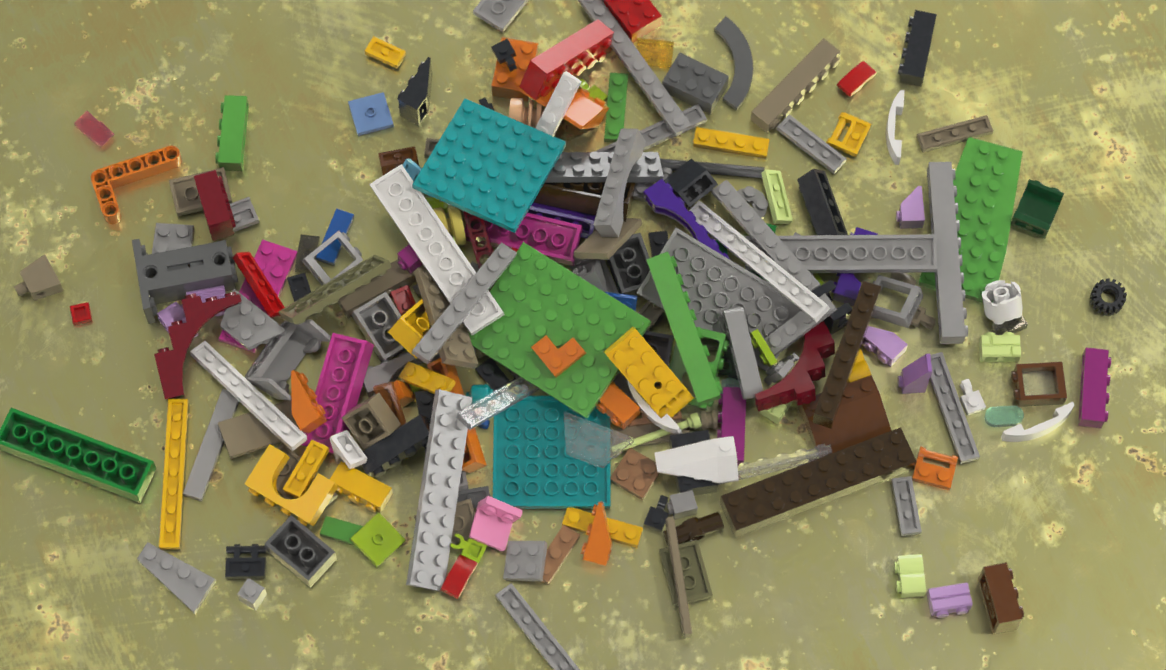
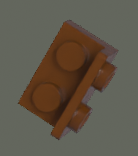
[378,146,419,175]

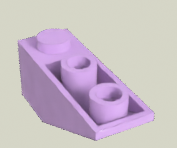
[862,326,908,367]

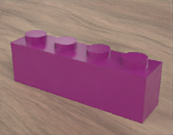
[1078,347,1111,428]
[717,387,746,467]

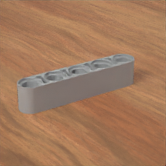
[723,307,763,400]

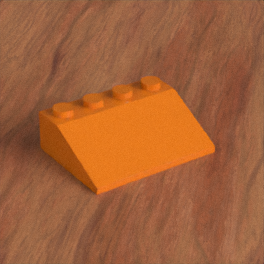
[520,88,609,129]

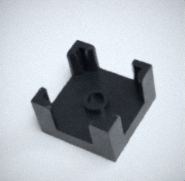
[812,280,852,335]

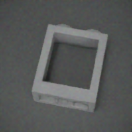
[302,231,363,285]
[872,275,923,328]

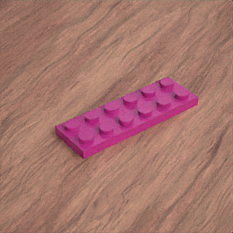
[219,239,298,353]

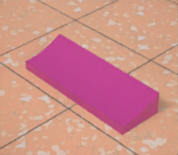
[464,213,583,266]
[301,333,374,454]

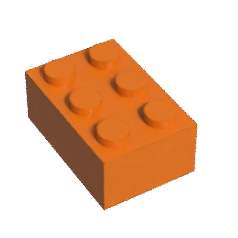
[492,37,538,102]

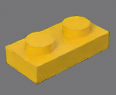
[365,36,406,69]

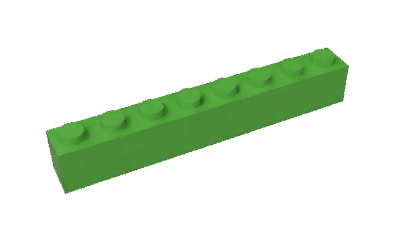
[646,252,723,406]

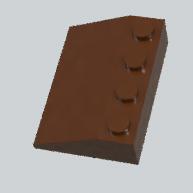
[798,375,892,458]

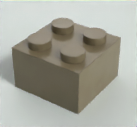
[342,393,401,449]

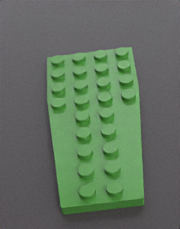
[918,137,1023,303]

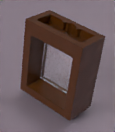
[1011,362,1067,407]

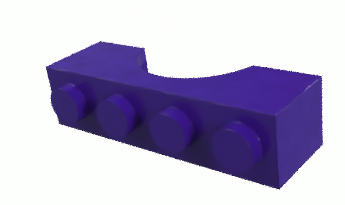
[831,227,878,307]

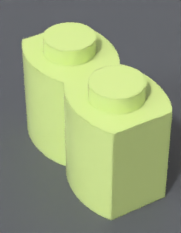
[894,554,926,598]

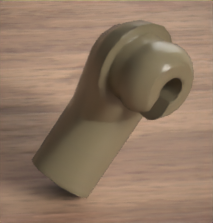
[891,272,916,285]

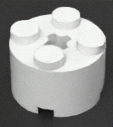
[982,280,1023,324]

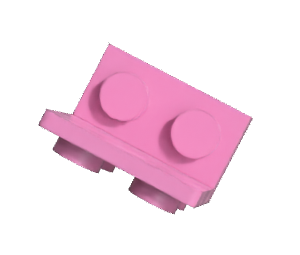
[469,496,523,552]

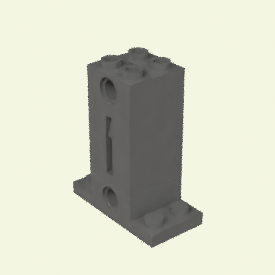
[132,239,238,324]

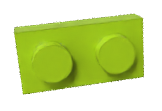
[750,329,778,367]

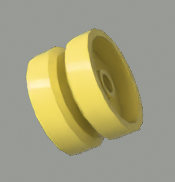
[433,205,466,246]

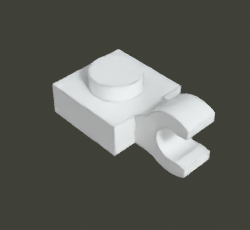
[960,378,986,416]

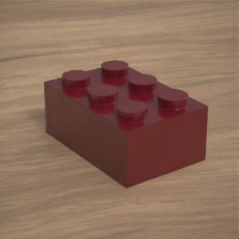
[194,170,236,241]

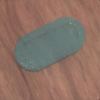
[984,406,1024,427]

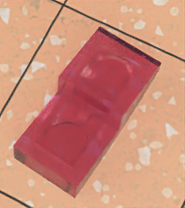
[74,111,114,147]

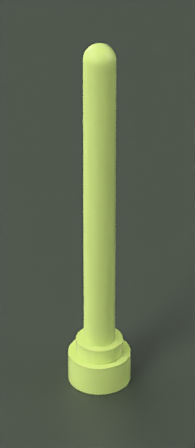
[611,412,702,453]

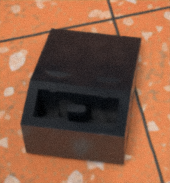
[397,57,432,126]

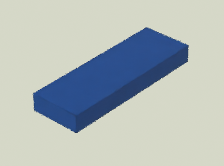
[316,208,354,266]

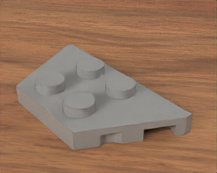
[220,289,287,350]

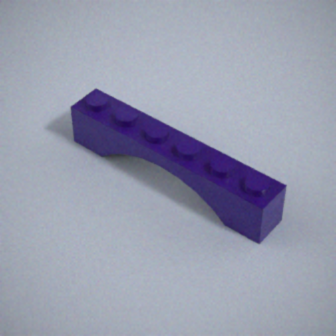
[643,179,730,260]

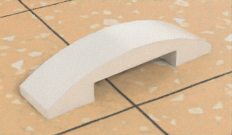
[886,90,904,165]
[627,380,682,434]
[1001,402,1074,442]

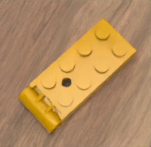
[604,327,694,418]

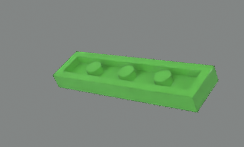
[604,72,628,143]

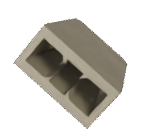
[14,255,64,300]

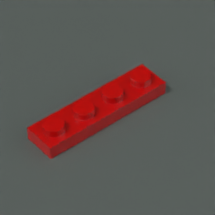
[233,252,285,317]

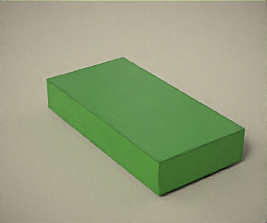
[320,516,363,546]

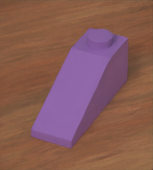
[898,354,932,394]

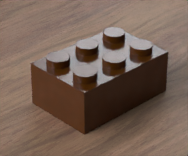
[978,562,1024,635]

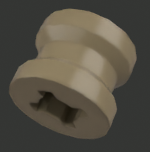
[700,410,717,430]

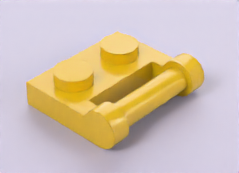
[826,112,872,157]

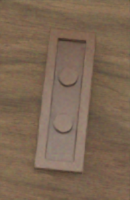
[543,525,580,585]

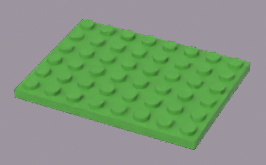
[467,242,651,419]

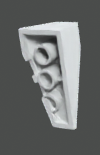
[655,436,739,483]

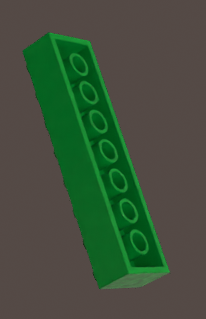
[0,408,157,503]

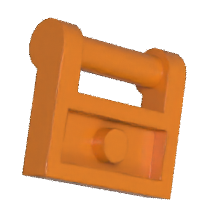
[912,446,958,490]

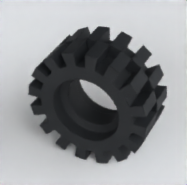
[1090,278,1127,316]

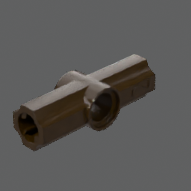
[663,512,724,547]

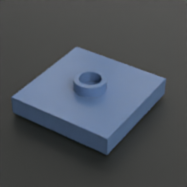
[348,92,394,136]

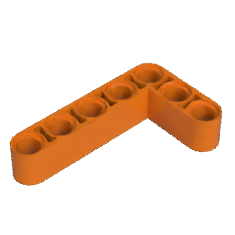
[91,146,182,224]

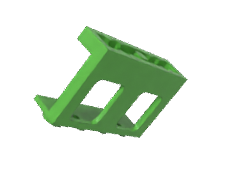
[669,327,730,411]

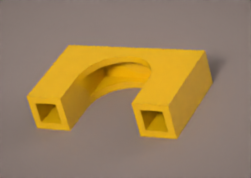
[245,444,339,527]

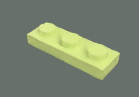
[761,170,793,224]

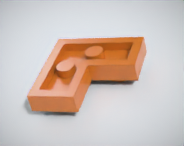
[531,335,586,378]

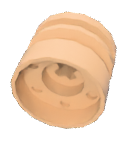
[509,98,544,128]

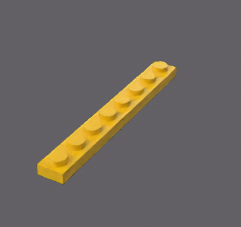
[159,399,189,550]

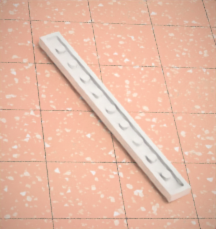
[689,200,830,322]

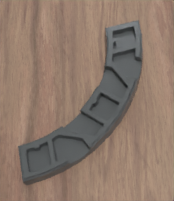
[714,16,753,111]

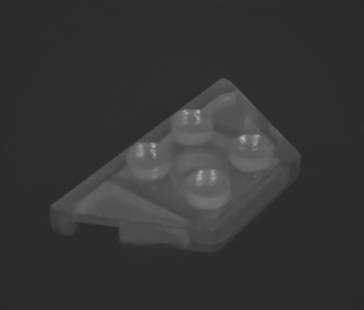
[564,412,634,468]

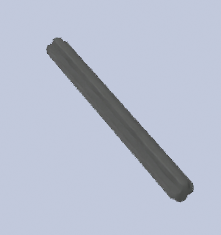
[660,158,765,178]

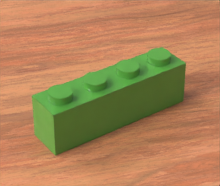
[215,95,249,171]

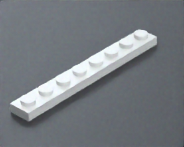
[190,341,307,451]

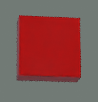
[70,302,93,326]

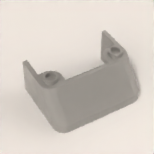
[245,319,331,400]

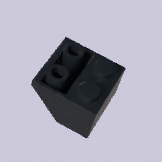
[664,159,718,210]

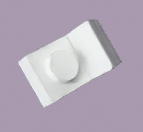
[330,430,367,470]

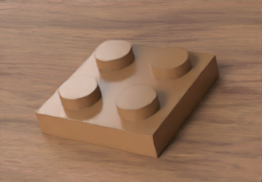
[611,448,660,500]

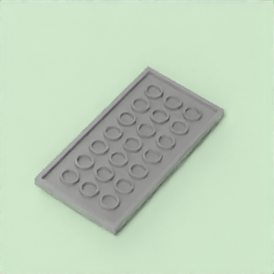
[636,228,802,372]

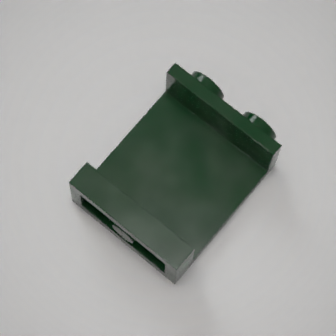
[1011,179,1064,238]

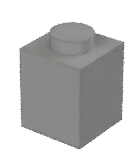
[667,490,698,520]
[237,578,267,611]

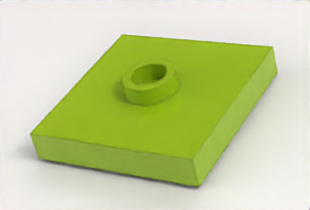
[350,512,406,568]

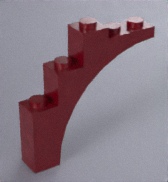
[154,292,242,400]
[755,320,835,412]

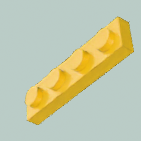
[693,127,770,159]
[562,508,643,548]

